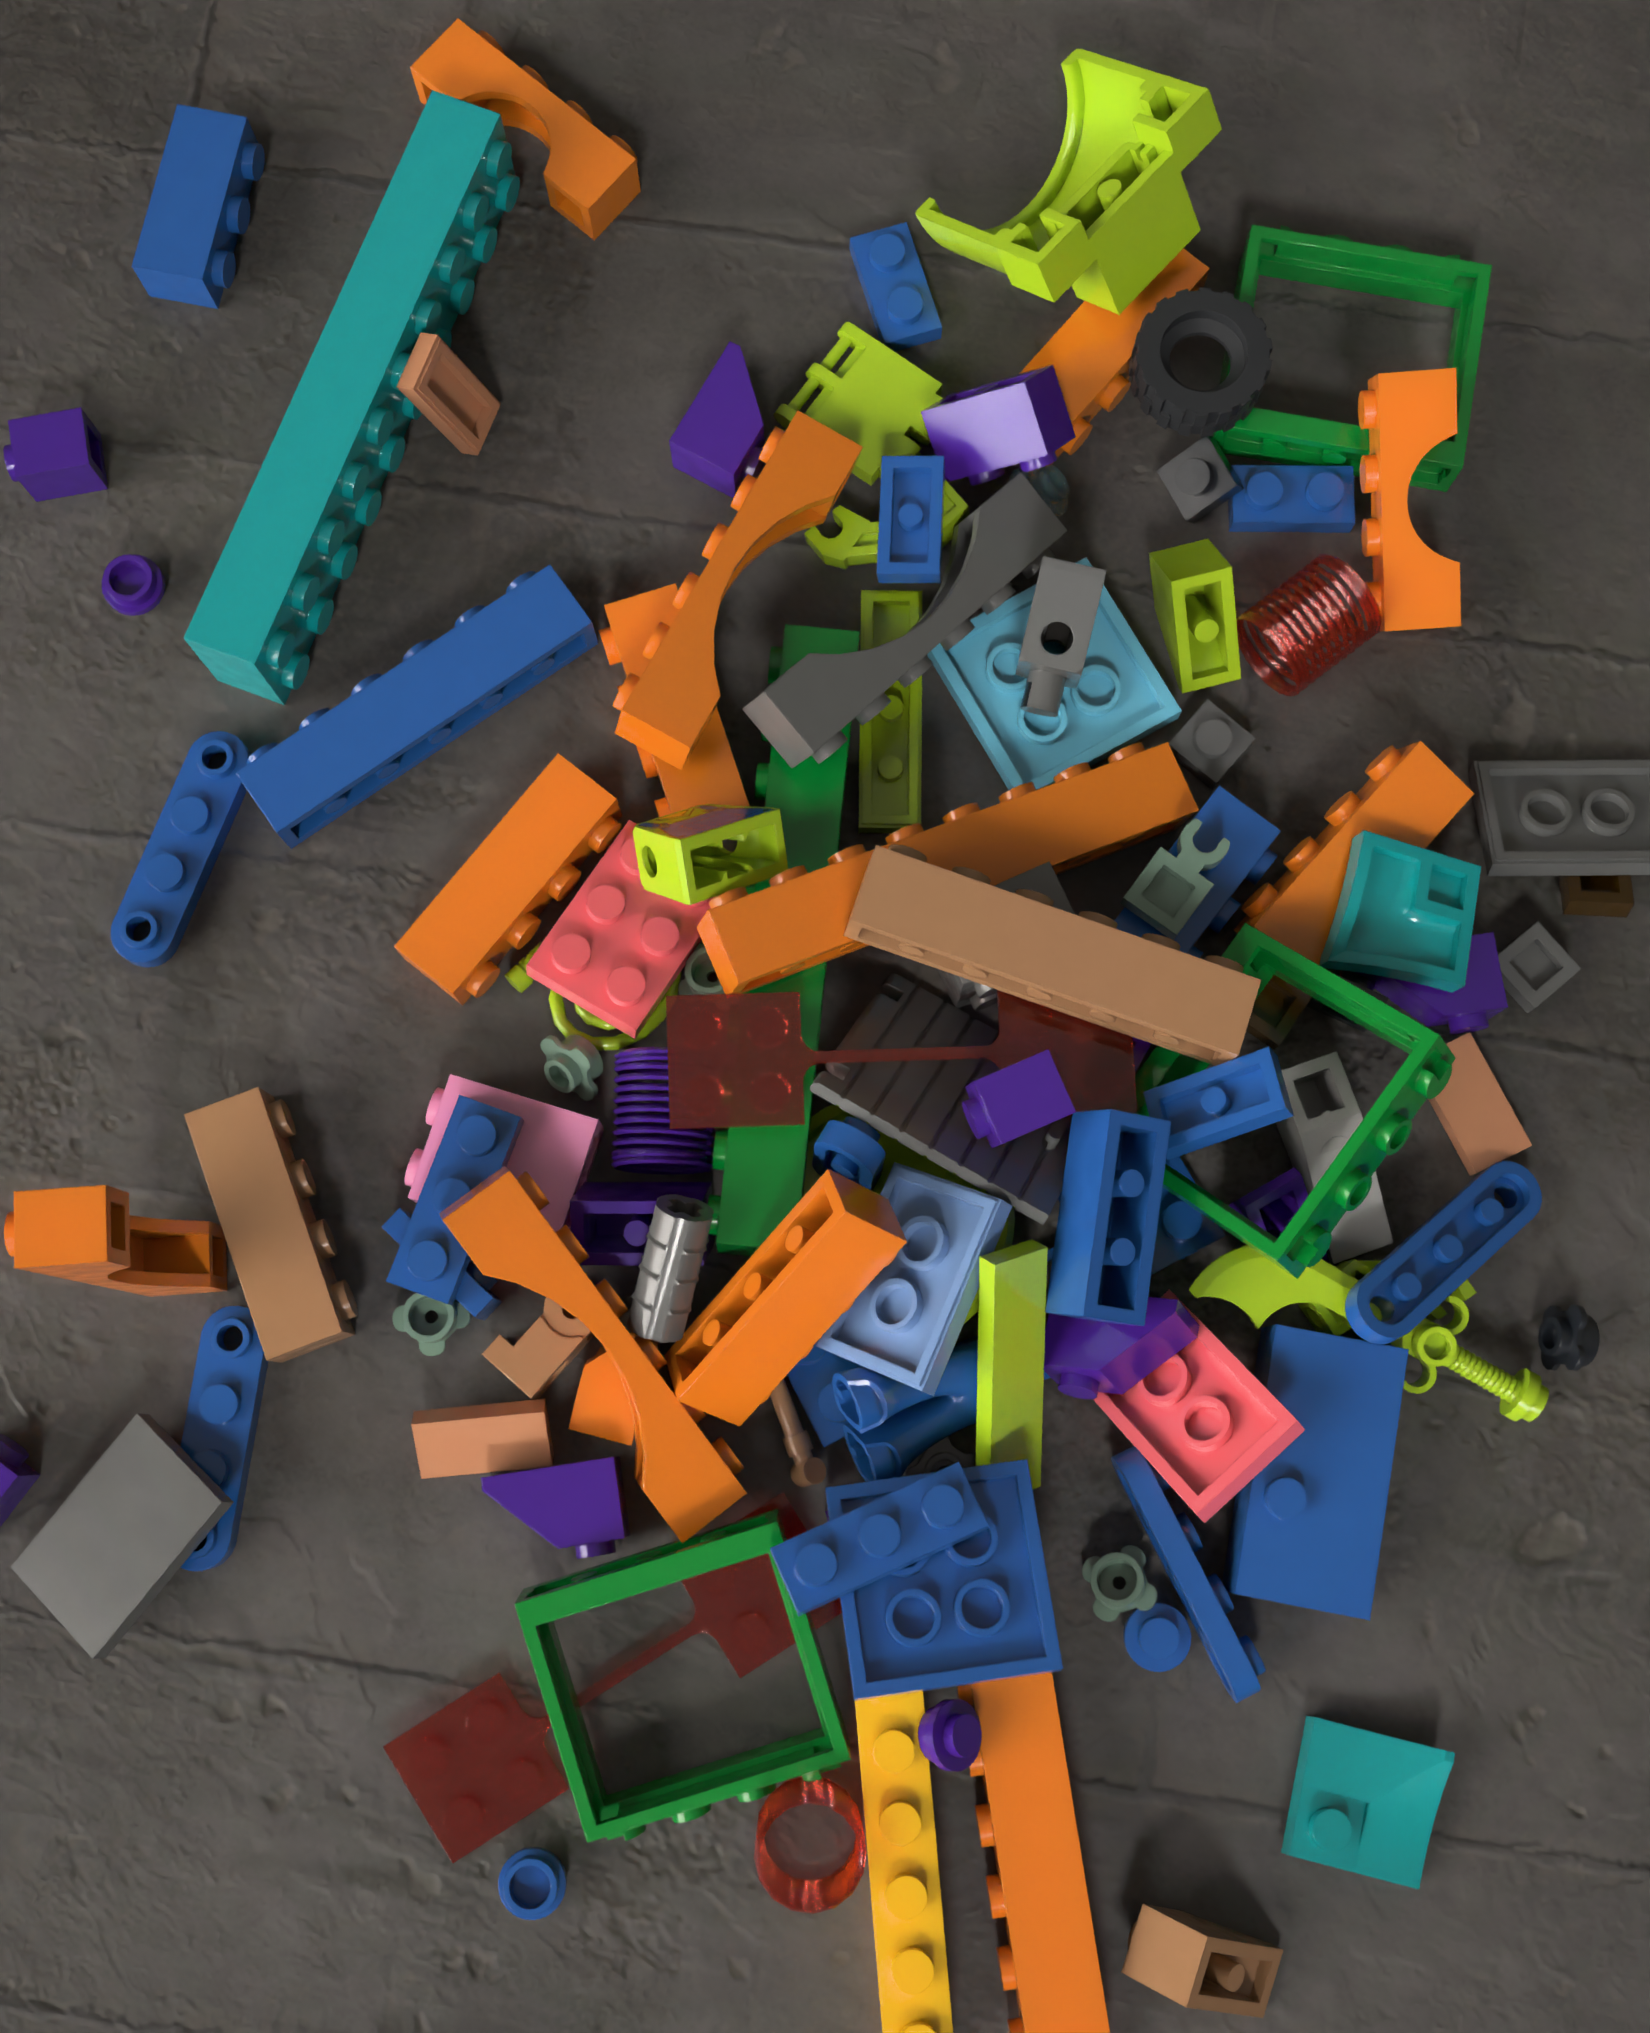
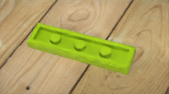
[858,590,922,833]
[976,1239,1048,1489]

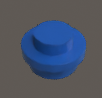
[1123,1602,1191,1672]
[498,1847,567,1920]

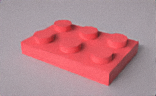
[526,820,717,1039]
[1093,1289,1305,1523]

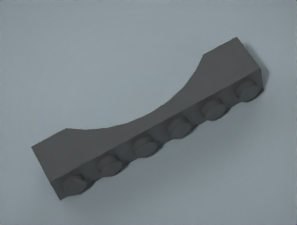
[742,472,1067,768]

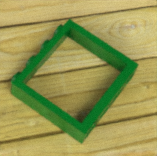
[1212,225,1492,492]
[1112,923,1456,1279]
[514,1509,851,1843]

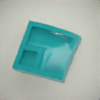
[1319,830,1481,993]
[1281,1716,1455,1889]

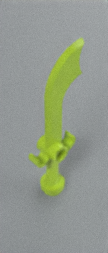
[1189,1245,1549,1422]

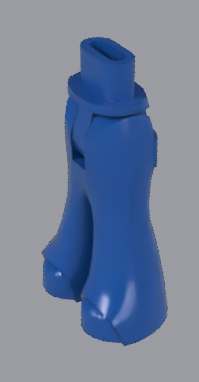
[832,1328,1051,1482]

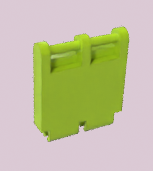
[773,322,943,486]

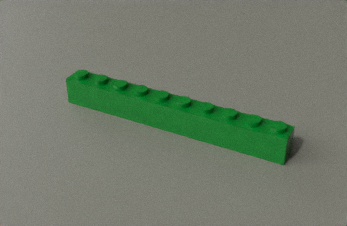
[708,624,860,1256]

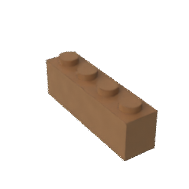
[184,1087,358,1363]

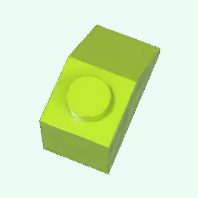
[1149,538,1241,694]

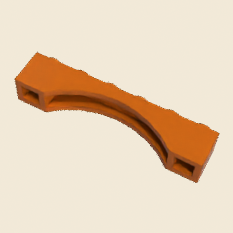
[613,410,863,770]
[439,1166,747,1544]
[4,1185,227,1297]

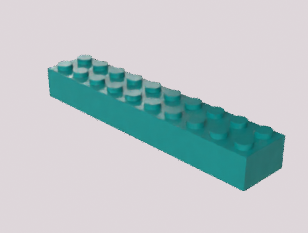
[184,90,520,705]

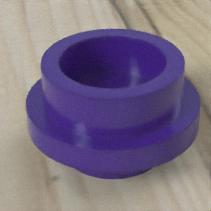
[101,554,165,616]
[918,1699,982,1772]

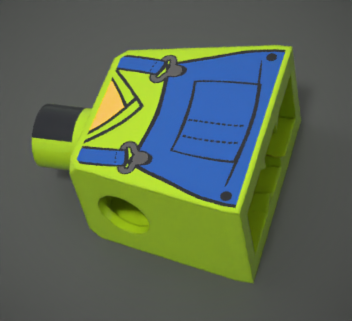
[633,804,788,905]

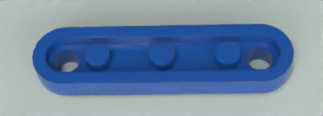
[110,731,251,968]
[1345,1161,1542,1344]
[180,1306,269,1571]
[1111,1446,1266,1703]

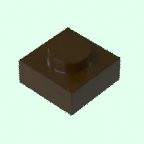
[1559,875,1634,918]
[1246,975,1312,1050]

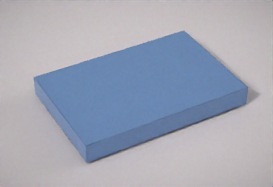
[816,1162,1012,1396]

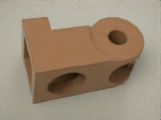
[482,1297,594,1400]

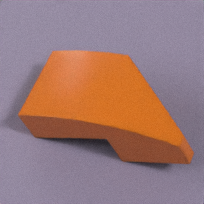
[568,1332,661,1446]

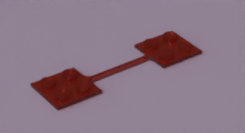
[666,990,1137,1130]
[383,1492,842,1863]

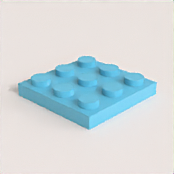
[927,557,1182,790]

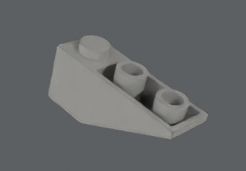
[1276,1051,1393,1265]

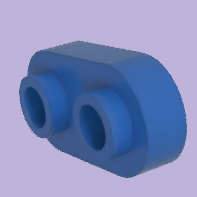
[812,1117,886,1191]

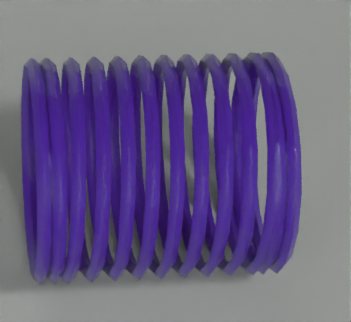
[611,1047,716,1174]

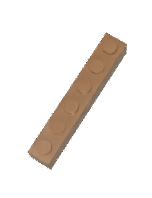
[844,844,1261,1066]

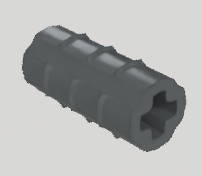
[627,1194,714,1343]

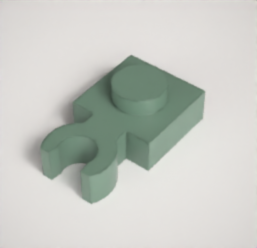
[1120,818,1230,940]

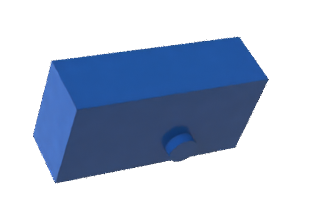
[1222,1324,1409,1620]

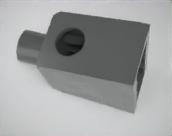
[1016,556,1107,717]

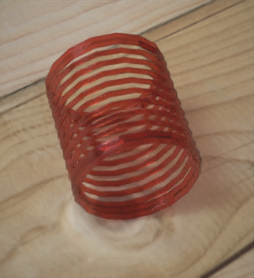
[1236,554,1382,697]
[754,1777,867,1914]

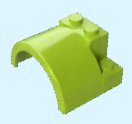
[915,48,1222,315]

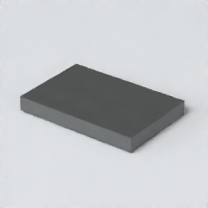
[1468,759,1650,876]
[11,1413,234,1659]

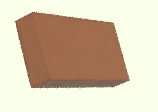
[396,332,501,456]
[1428,1032,1532,1176]
[411,1399,554,1479]

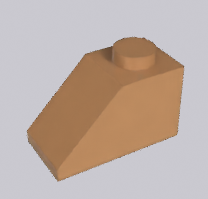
[1121,1904,1283,2018]

